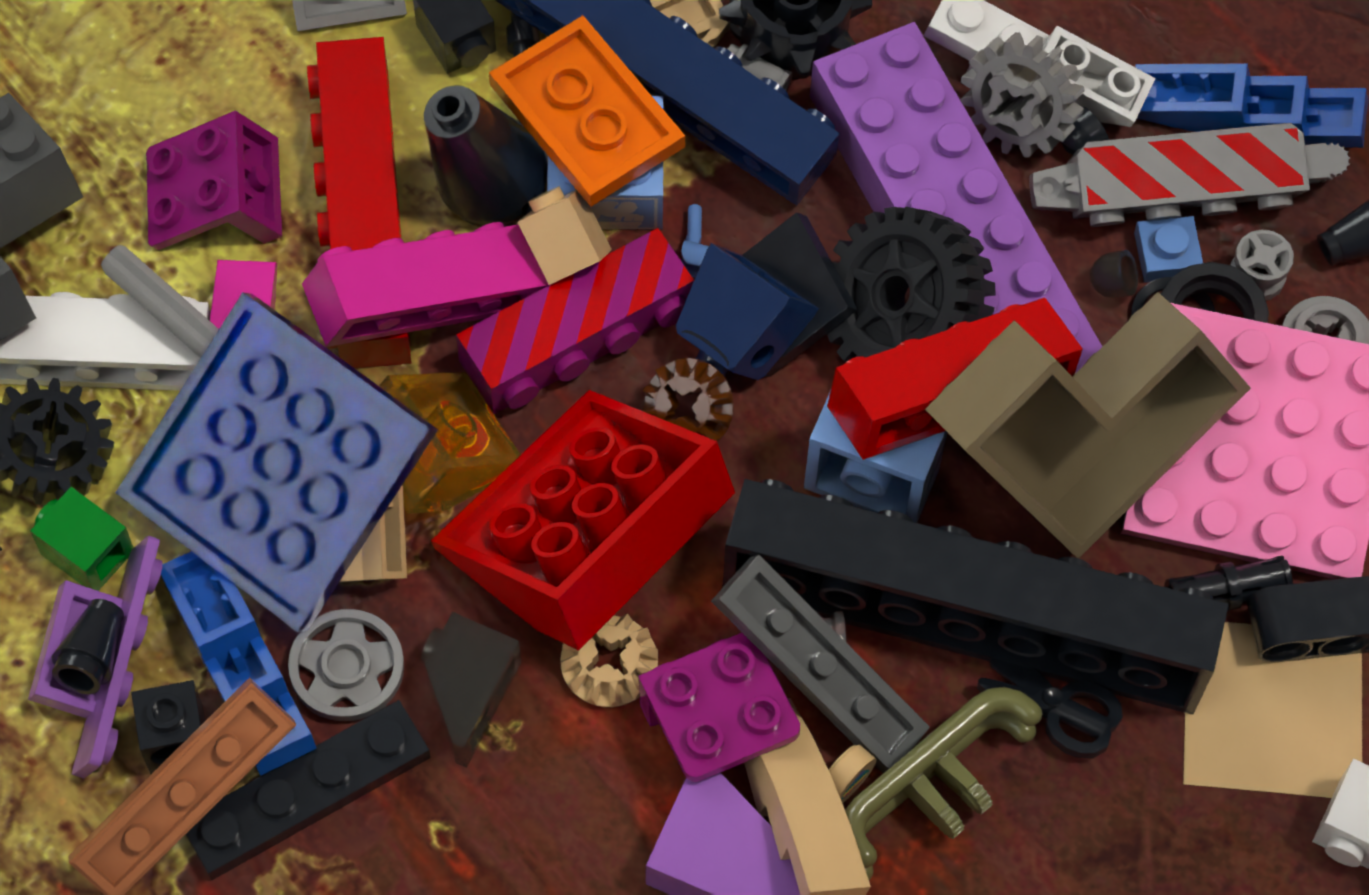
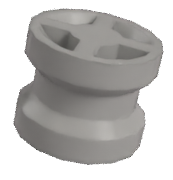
[1230,229,1294,301]

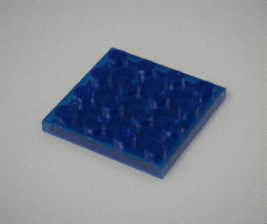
[115,292,438,632]

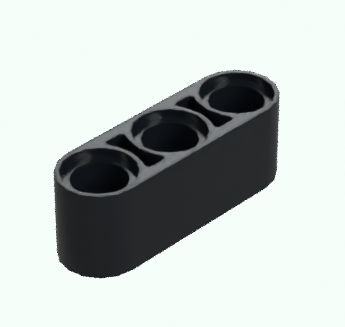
[1247,576,1369,662]

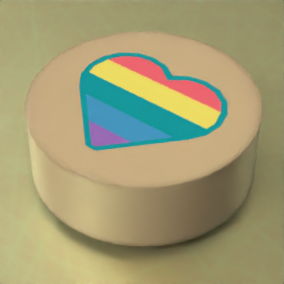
[829,744,877,803]

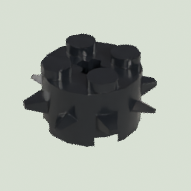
[719,0,872,79]

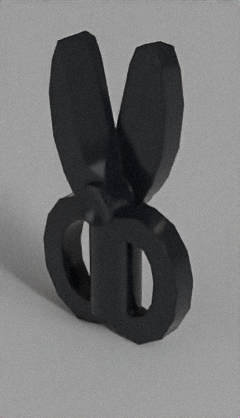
[977,657,1123,758]

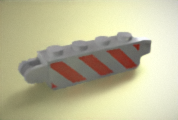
[1029,123,1350,227]

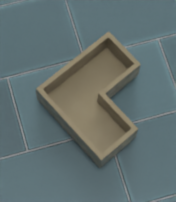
[925,292,1251,558]

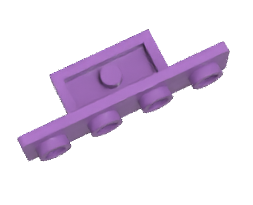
[28,535,163,778]

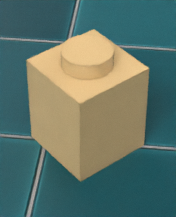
[517,186,612,285]

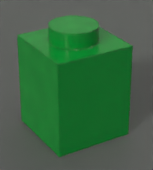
[30,487,134,591]

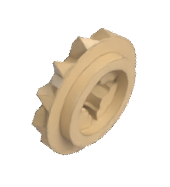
[560,614,658,707]

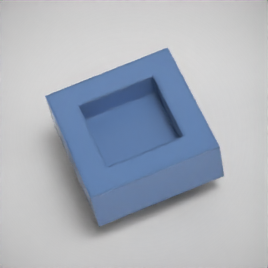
[1134,216,1203,282]

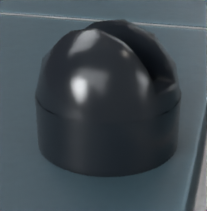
[1061,106,1109,155]

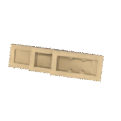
[744,698,871,895]

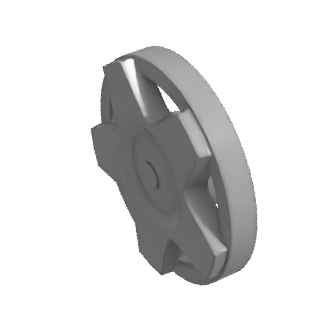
[288,609,404,721]

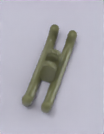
[845,687,1042,880]

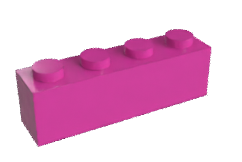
[302,222,549,347]

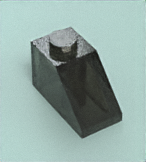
[421,612,521,768]

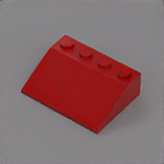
[431,390,735,651]

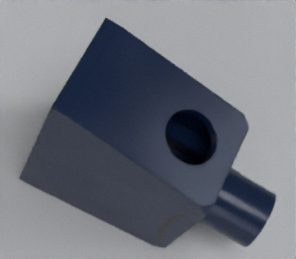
[676,243,819,380]

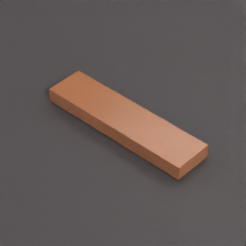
[68,678,296,895]

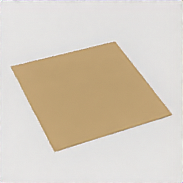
[1183,622,1362,798]

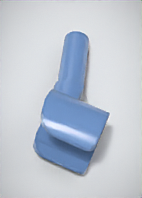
[681,204,709,278]

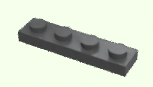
[711,554,930,773]

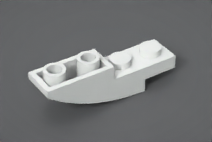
[923,0,1155,127]

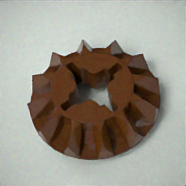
[643,358,734,442]

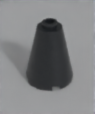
[424,85,548,225]

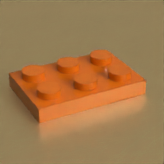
[489,15,685,207]

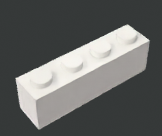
[0,292,211,391]

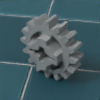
[960,32,1084,157]

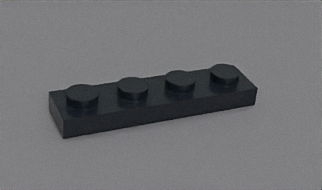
[185,700,431,881]

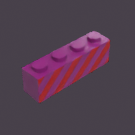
[456,228,694,414]

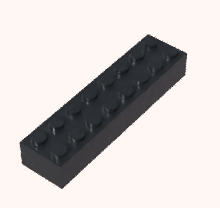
[722,479,1229,714]

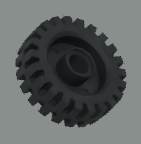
[827,207,996,361]

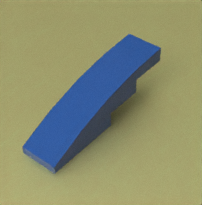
[1135,63,1368,148]
[160,542,317,776]

